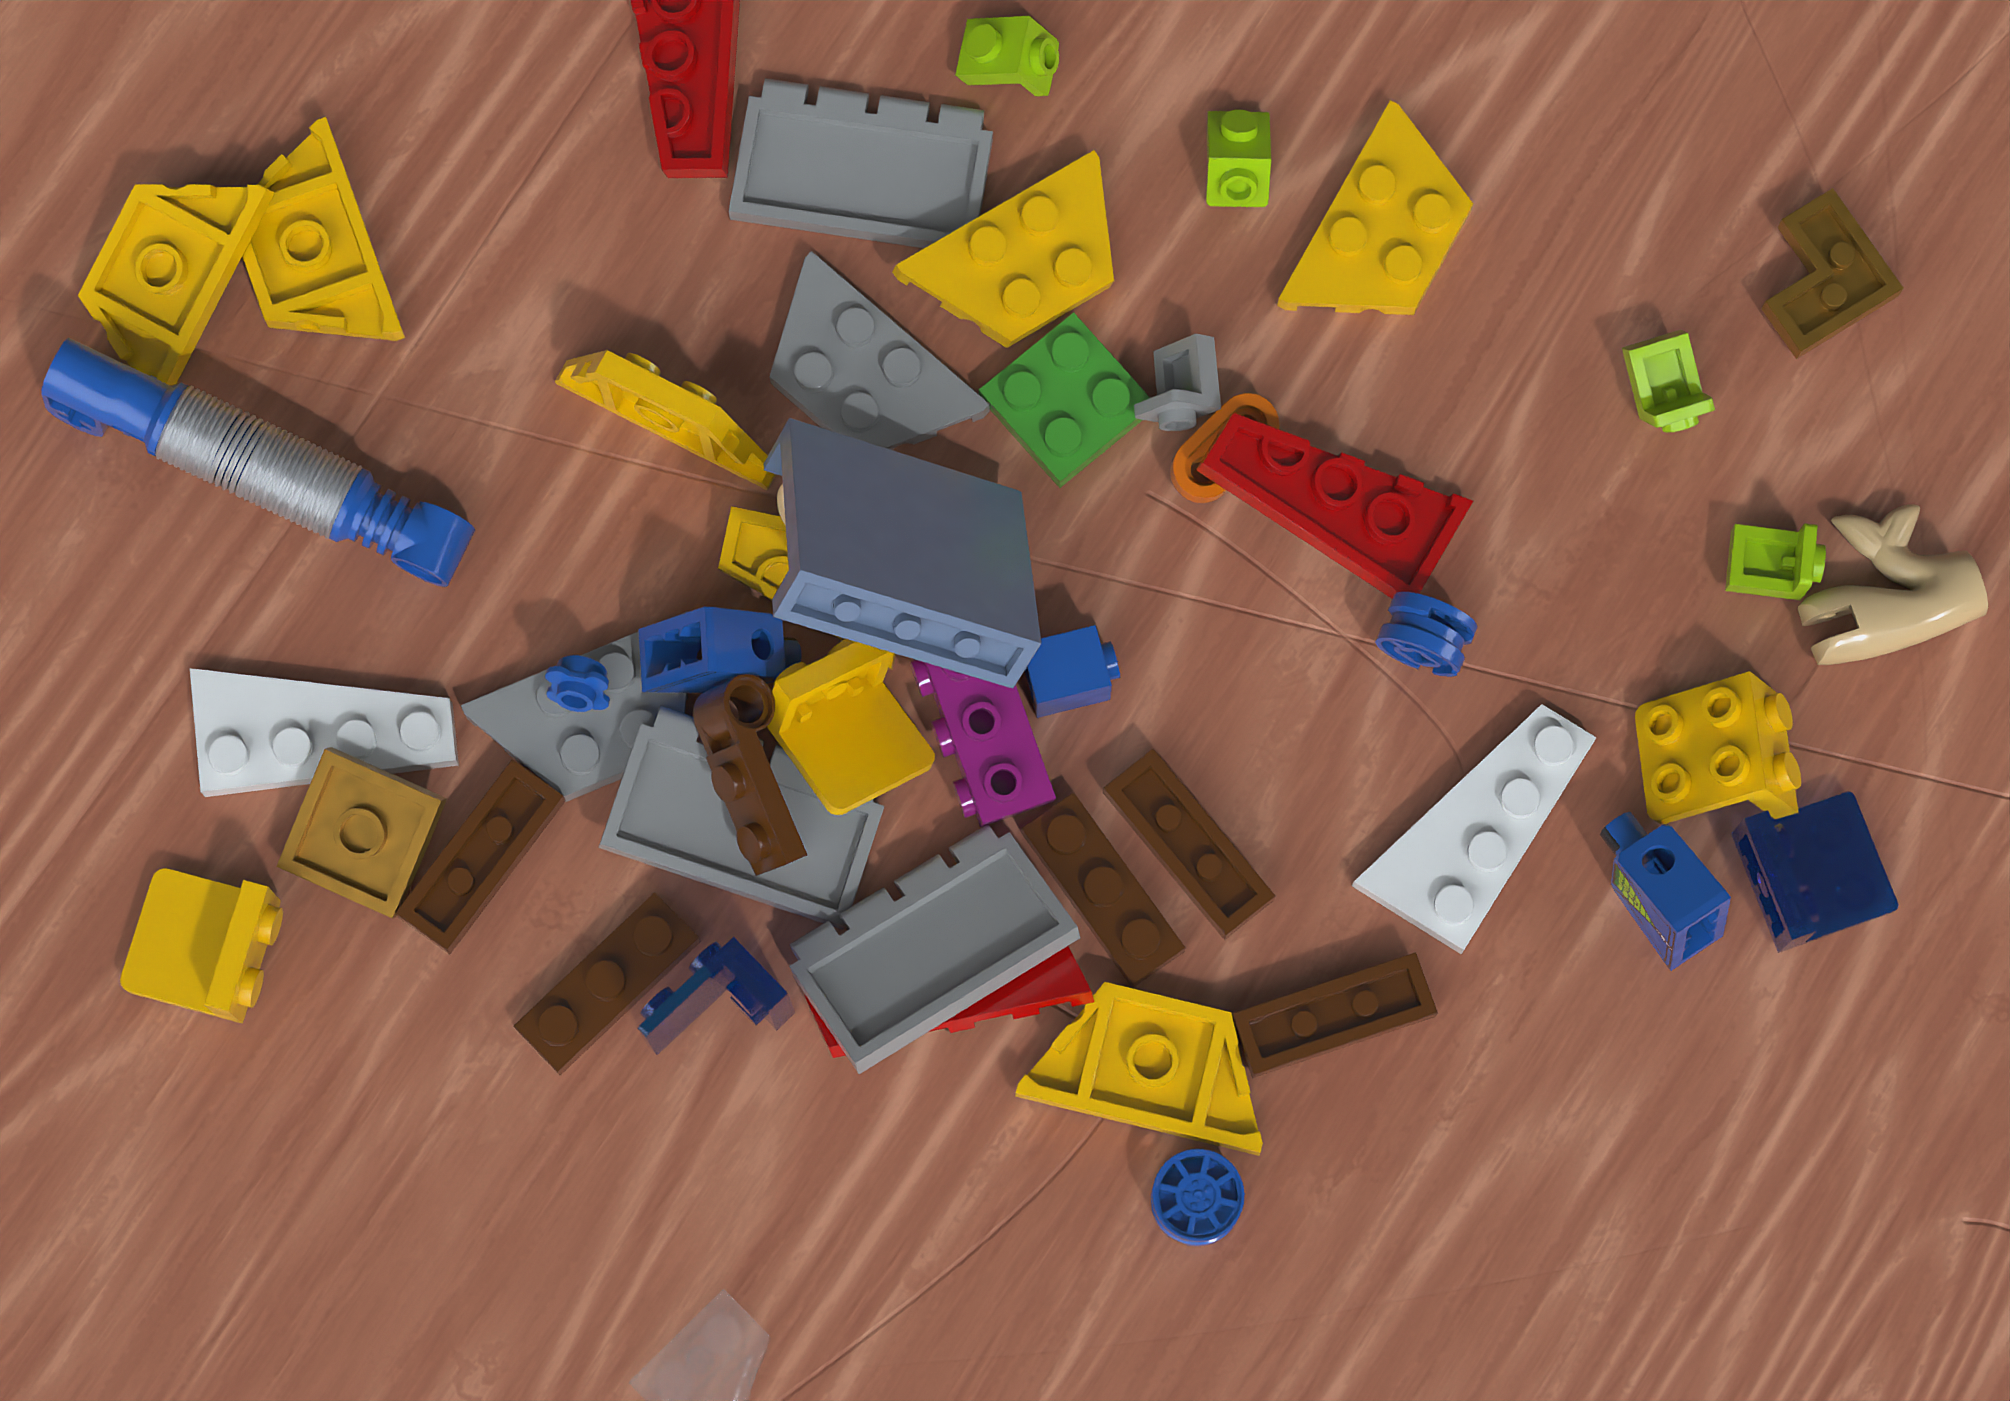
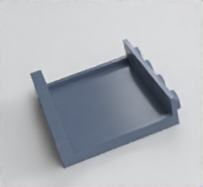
[763,418,1041,689]

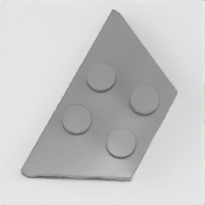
[770,251,990,450]
[461,611,688,802]

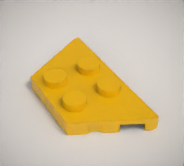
[1277,100,1473,315]
[242,117,405,341]
[892,150,1114,348]
[78,184,275,386]
[555,350,776,490]
[1015,982,1263,1156]

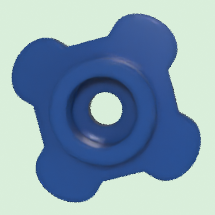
[545,655,610,712]

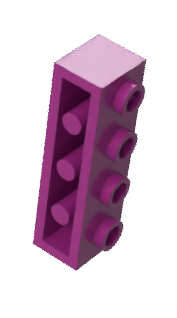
[910,659,1056,827]

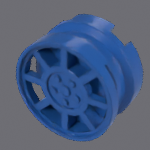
[1375,592,1478,677]
[1151,1149,1245,1246]

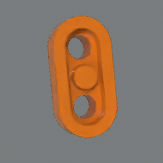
[1170,393,1280,503]

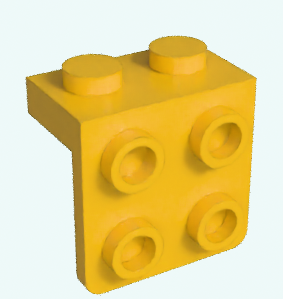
[767,639,935,815]
[1635,671,1801,824]
[120,868,283,1024]

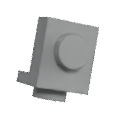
[1134,334,1221,431]

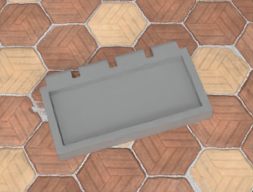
[728,78,993,248]
[598,705,884,930]
[789,824,1080,1074]

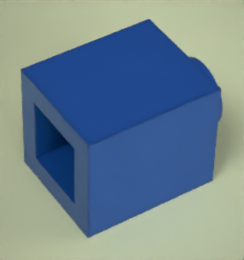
[1024,625,1120,718]

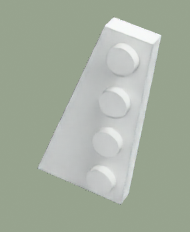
[190,668,459,797]
[1352,704,1596,954]

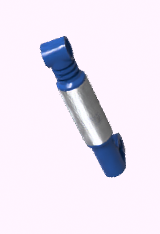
[41,337,475,587]

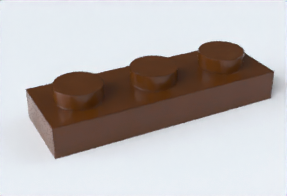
[1103,749,1276,940]
[395,759,566,955]
[1021,792,1186,988]
[513,892,701,1075]
[1232,952,1438,1078]

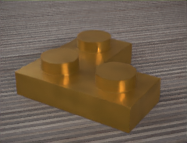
[1761,188,1904,359]

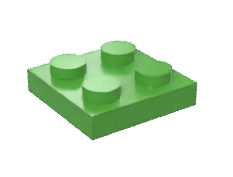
[978,312,1150,488]

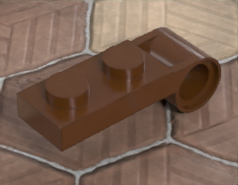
[693,674,807,876]

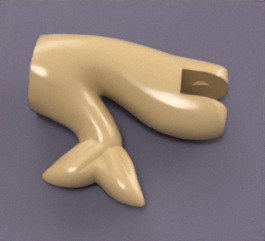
[1797,504,1988,665]

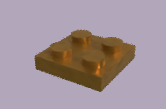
[276,747,448,919]

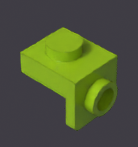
[955,16,1059,97]
[1206,109,1271,207]
[1622,330,1715,433]
[1725,523,1826,601]

